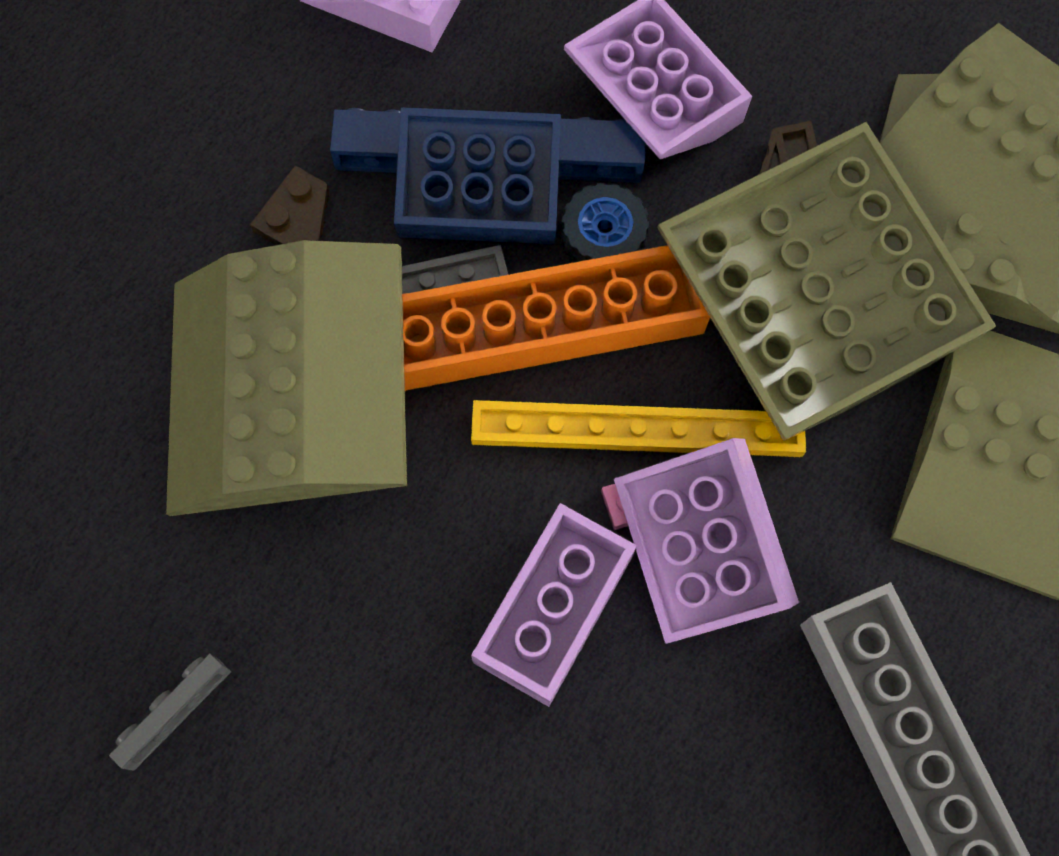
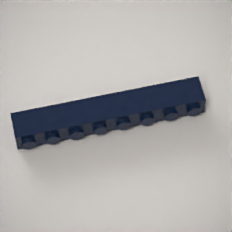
[330,108,645,183]

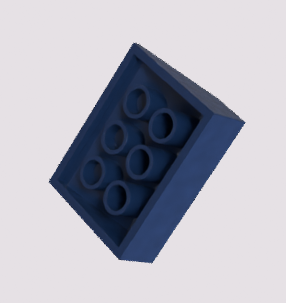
[394,107,561,244]

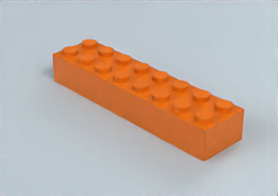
[402,245,710,391]

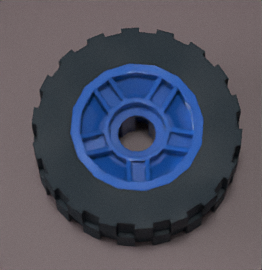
[561,183,649,263]

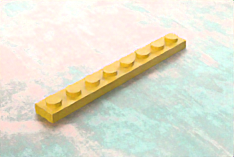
[471,400,806,457]

